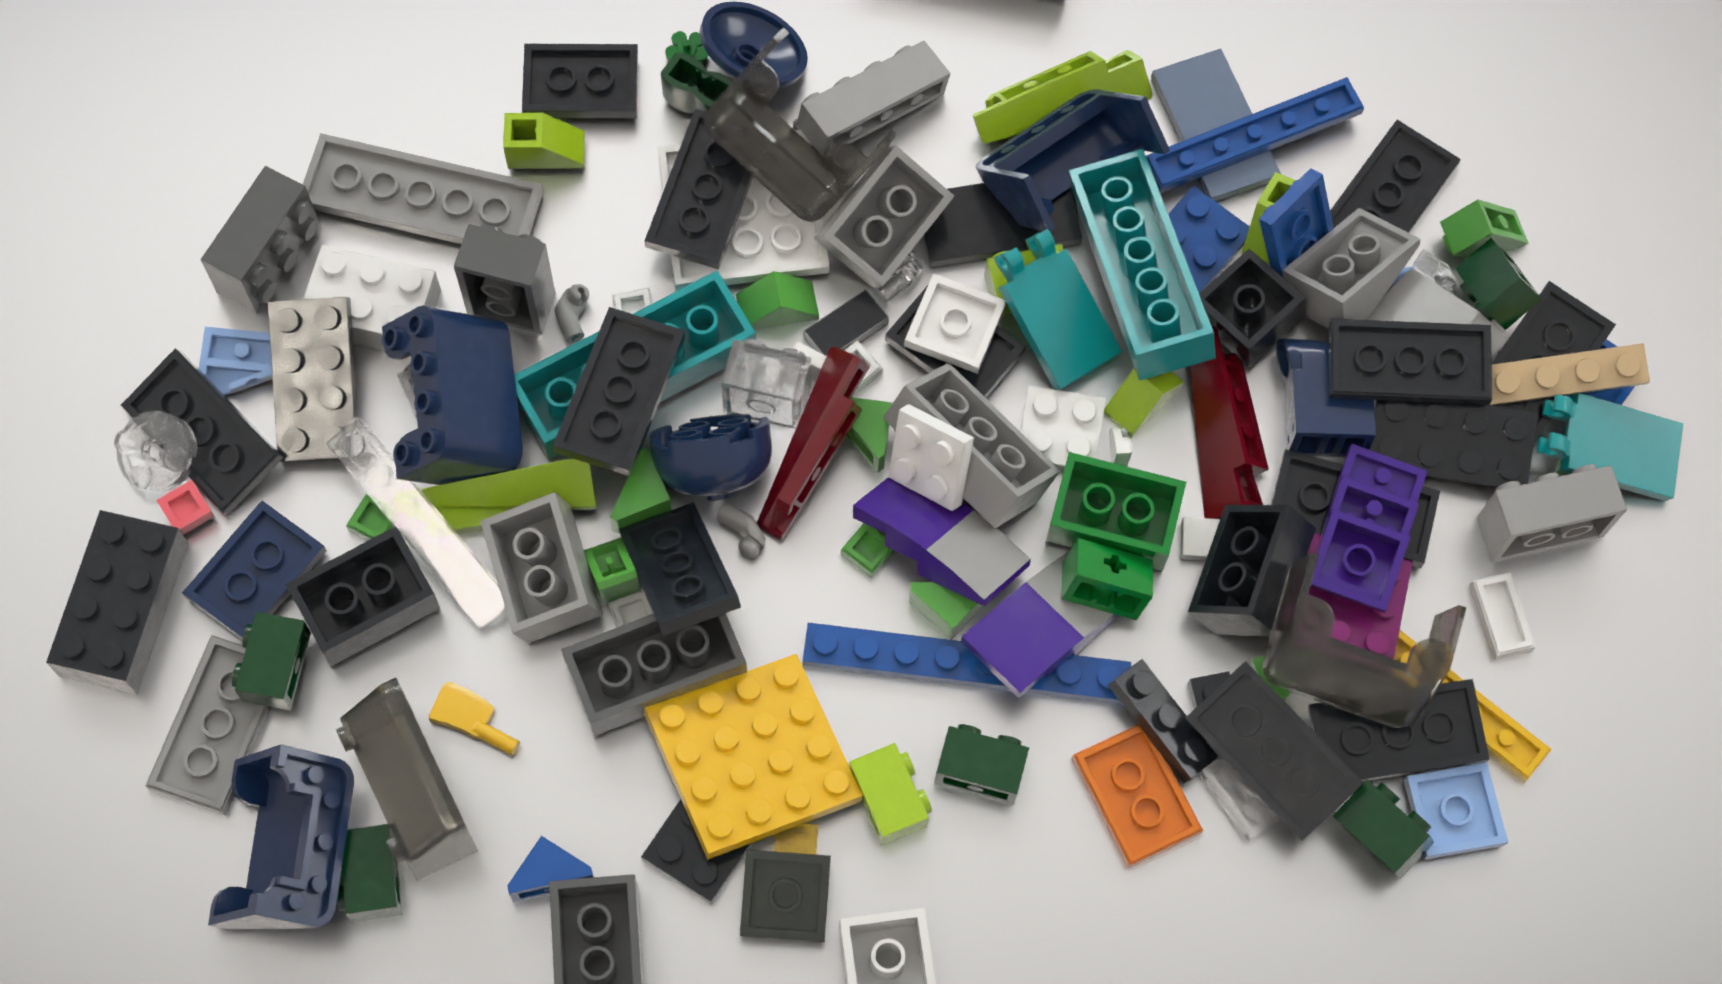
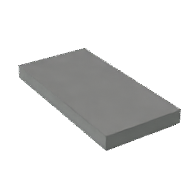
[145,635,272,816]

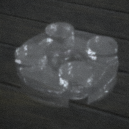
[114,411,197,492]

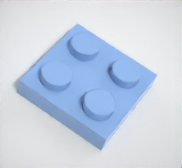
[1404,762,1508,860]

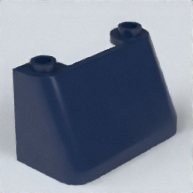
[208,744,354,929]

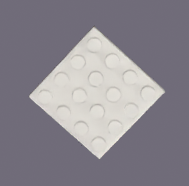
[657,130,830,291]

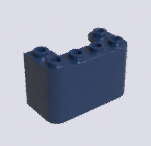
[382,305,523,485]

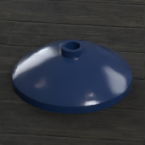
[699,1,808,88]

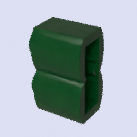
[660,53,740,120]

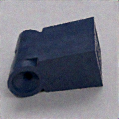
[1276,338,1376,458]

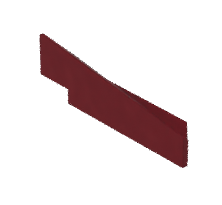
[1190,326,1269,519]
[757,346,870,541]

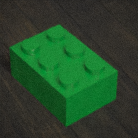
[1046,452,1187,571]

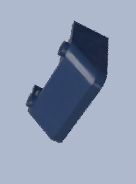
[975,89,1170,232]

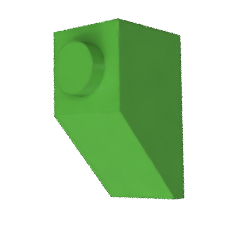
[1440,199,1529,259]

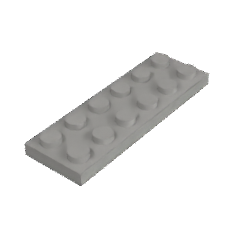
[303,133,544,244]

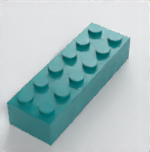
[1069,149,1216,381]
[514,270,757,460]

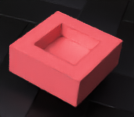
[156,479,215,535]

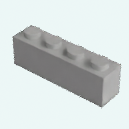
[797,40,951,158]

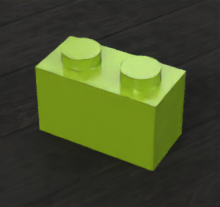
[849,743,932,846]

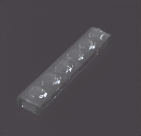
[326,417,505,629]

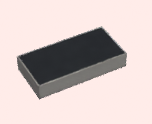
[803,289,889,356]

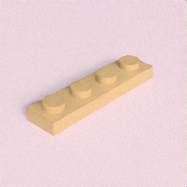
[1490,343,1650,406]

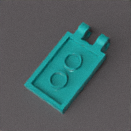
[994,229,1122,390]
[1537,393,1683,501]

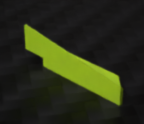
[972,50,1153,143]
[396,458,597,538]

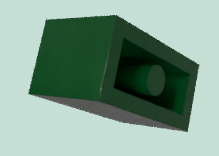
[1455,238,1542,330]
[232,612,311,710]
[934,724,1029,804]
[1333,779,1434,879]
[337,824,403,923]

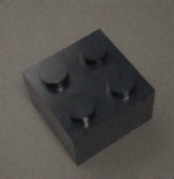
[1199,248,1306,368]

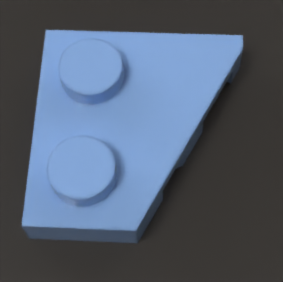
[199,326,272,396]

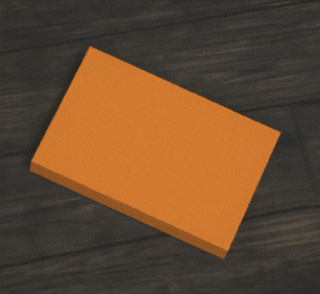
[1071,725,1204,868]

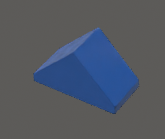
[507,835,594,902]

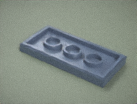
[1151,48,1281,201]

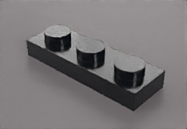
[1108,659,1218,783]

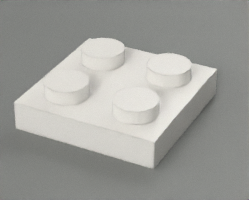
[904,273,1006,374]
[1021,385,1106,471]
[888,404,974,511]

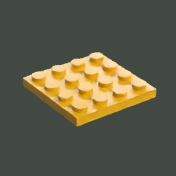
[644,654,863,860]

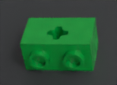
[1061,538,1153,621]

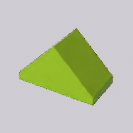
[1104,368,1184,437]

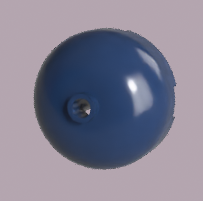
[649,414,772,501]

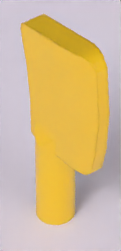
[429,682,520,756]

